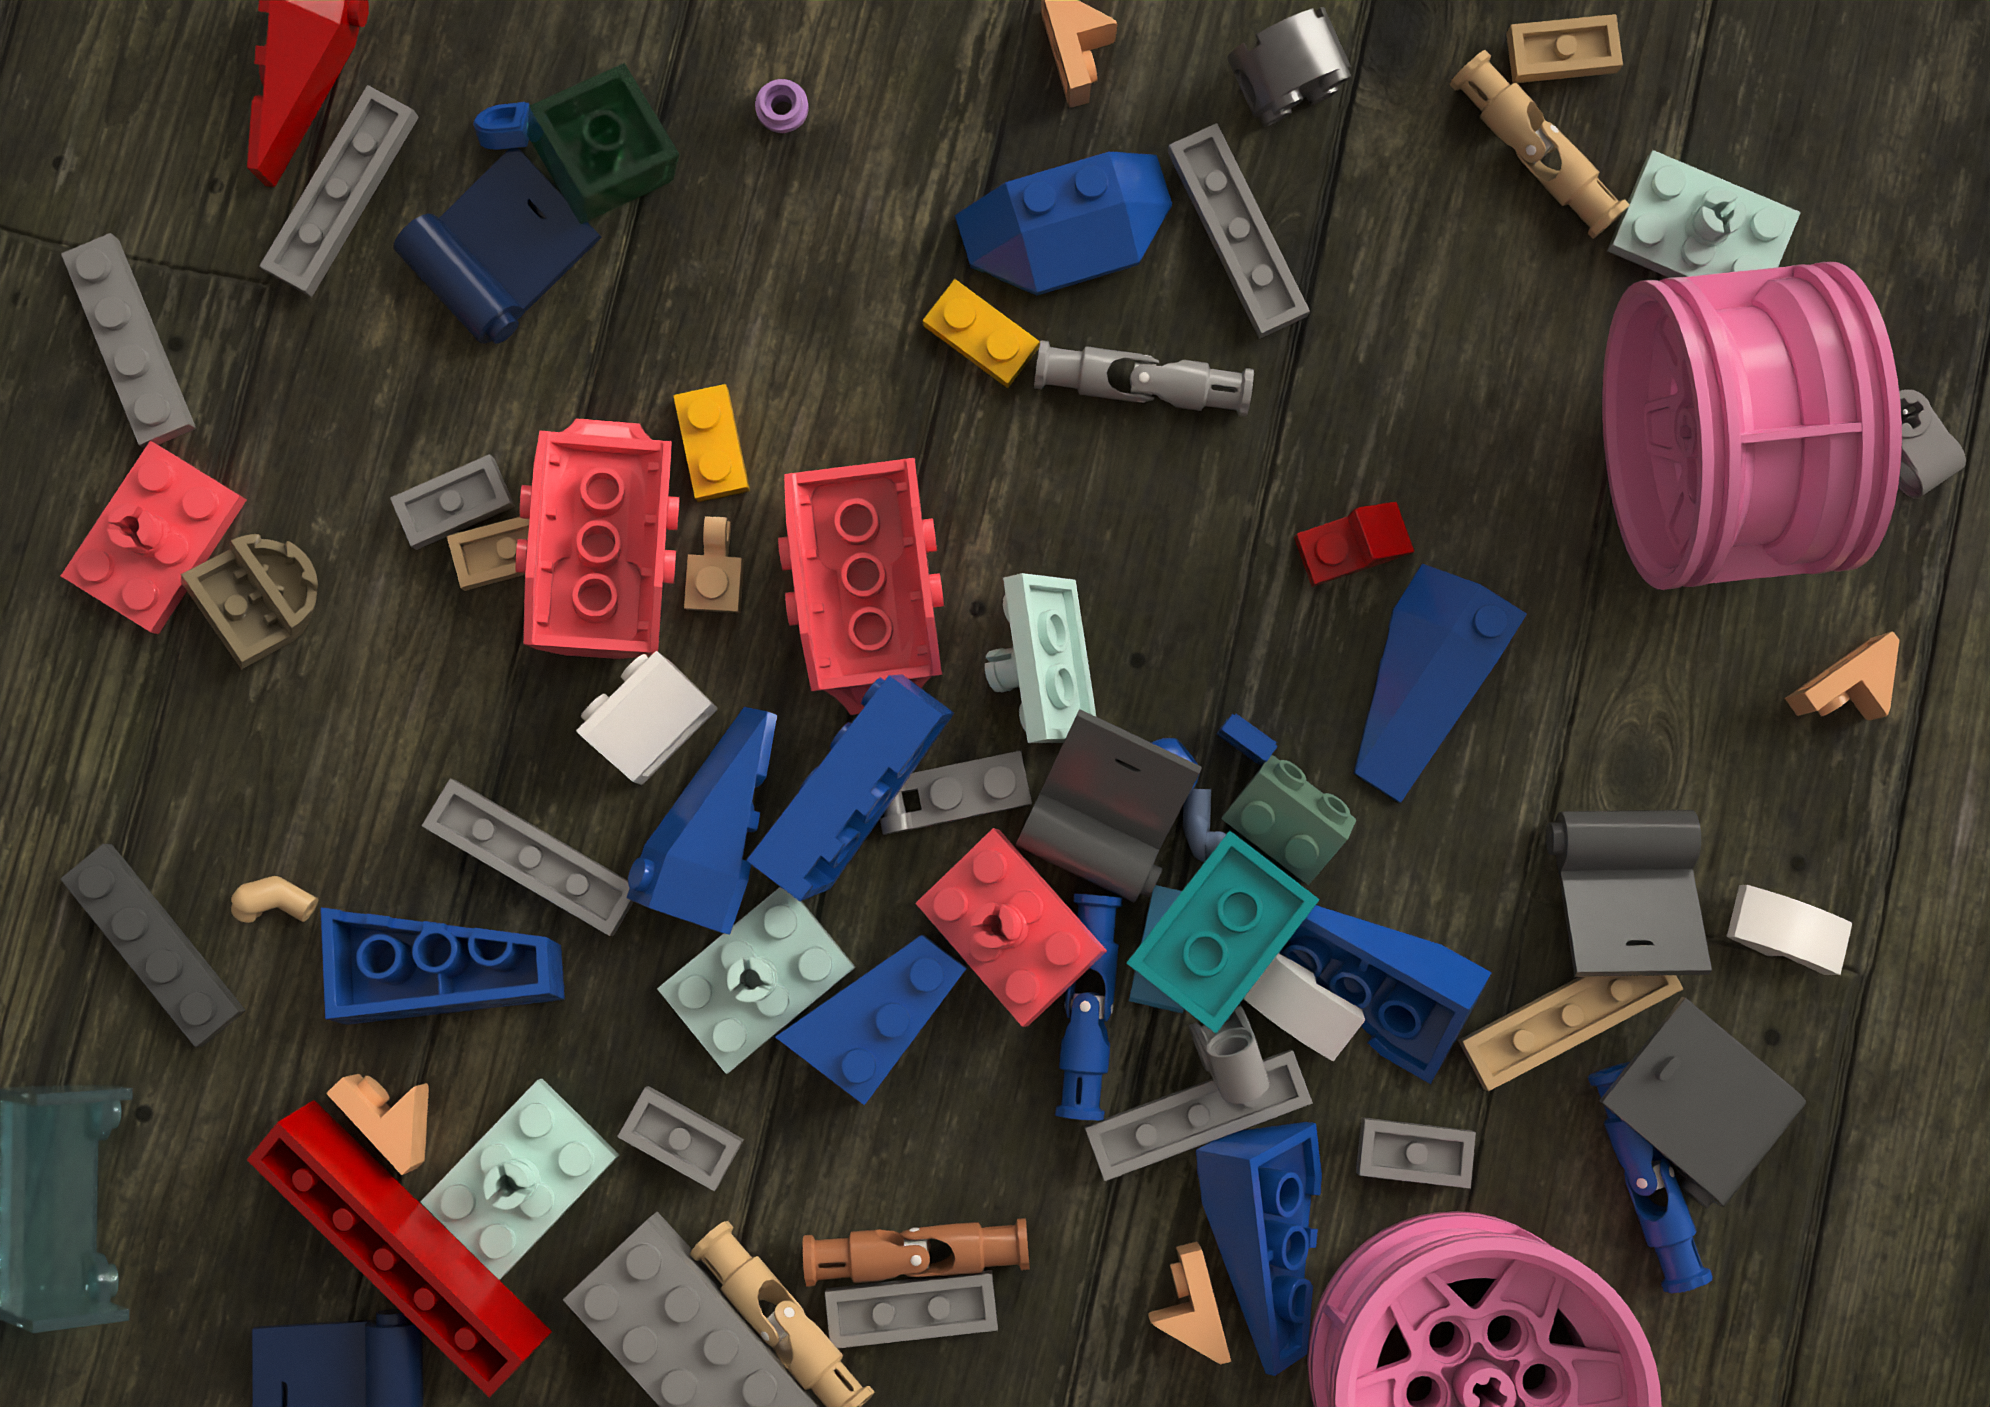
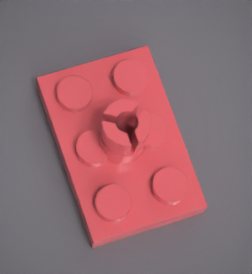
[61,440,247,635]
[915,828,1107,1027]

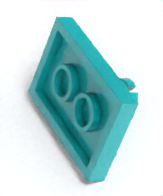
[1127,831,1320,1034]

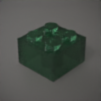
[527,63,679,225]

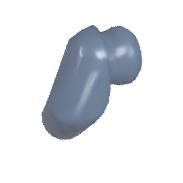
[1183,789,1226,862]

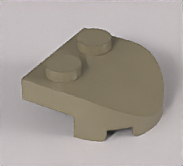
[181,534,318,670]

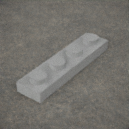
[259,85,419,297]
[1168,123,1310,339]
[61,233,196,448]
[422,779,634,936]
[1084,1049,1313,1181]

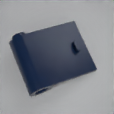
[393,147,602,344]
[252,1309,423,1407]

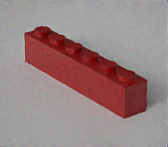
[247,1100,552,1398]

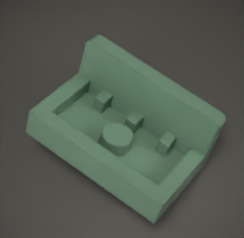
[1221,755,1356,885]

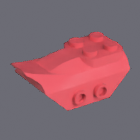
[515,418,679,659]
[778,458,944,715]

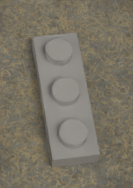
[825,1270,998,1348]

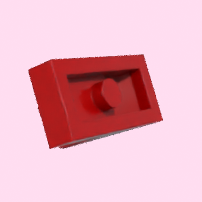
[1294,502,1415,587]

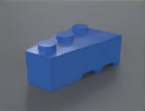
[775,935,967,1105]

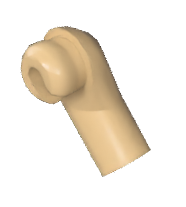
[231,876,318,923]

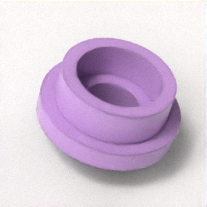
[755,79,809,133]

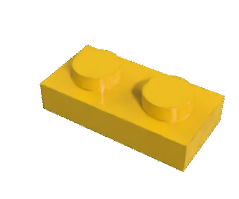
[923,279,1040,388]
[673,384,750,502]

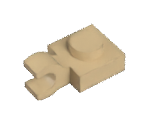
[684,516,744,613]

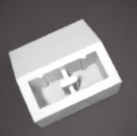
[576,651,718,785]

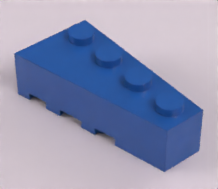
[746,674,954,901]
[321,907,565,1025]

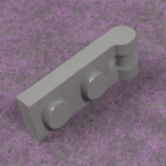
[879,751,1032,835]

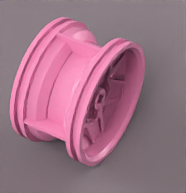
[1602,262,1902,590]
[1307,1211,1662,1407]

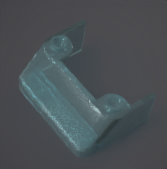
[0,1085,133,1333]

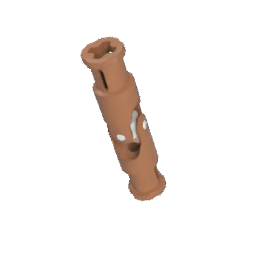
[803,1218,1030,1287]

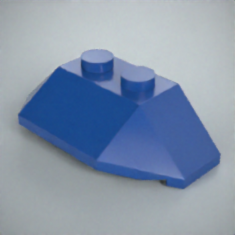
[955,152,1172,296]

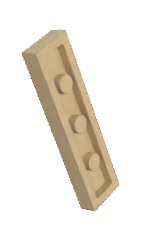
[1458,975,1683,1091]

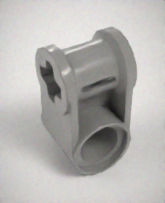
[1898,390,1966,498]
[1189,1006,1270,1104]

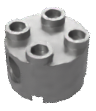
[1228,7,1351,127]

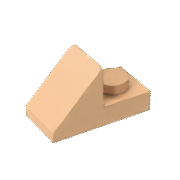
[1040,0,1117,108]
[1785,631,1899,721]
[326,1074,429,1175]
[1148,1241,1231,1365]

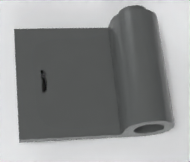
[1015,709,1202,903]
[1546,809,1712,977]
[1599,997,1806,1209]

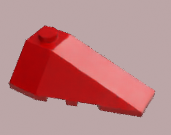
[247,0,369,187]

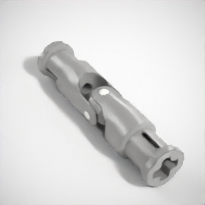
[1034,340,1254,417]

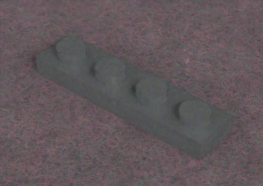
[61,843,246,1048]

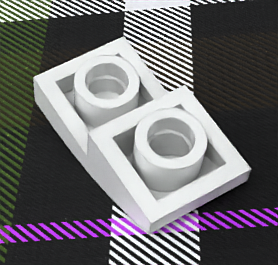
[1727,885,1852,975]
[1244,953,1365,1061]

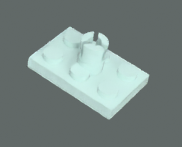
[1607,150,1801,278]
[985,573,1096,743]
[657,887,856,1074]
[421,1079,619,1280]

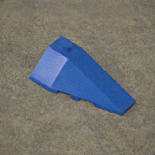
[1353,564,1527,803]
[626,707,777,935]
[1279,905,1492,1084]
[1196,1122,1322,1376]

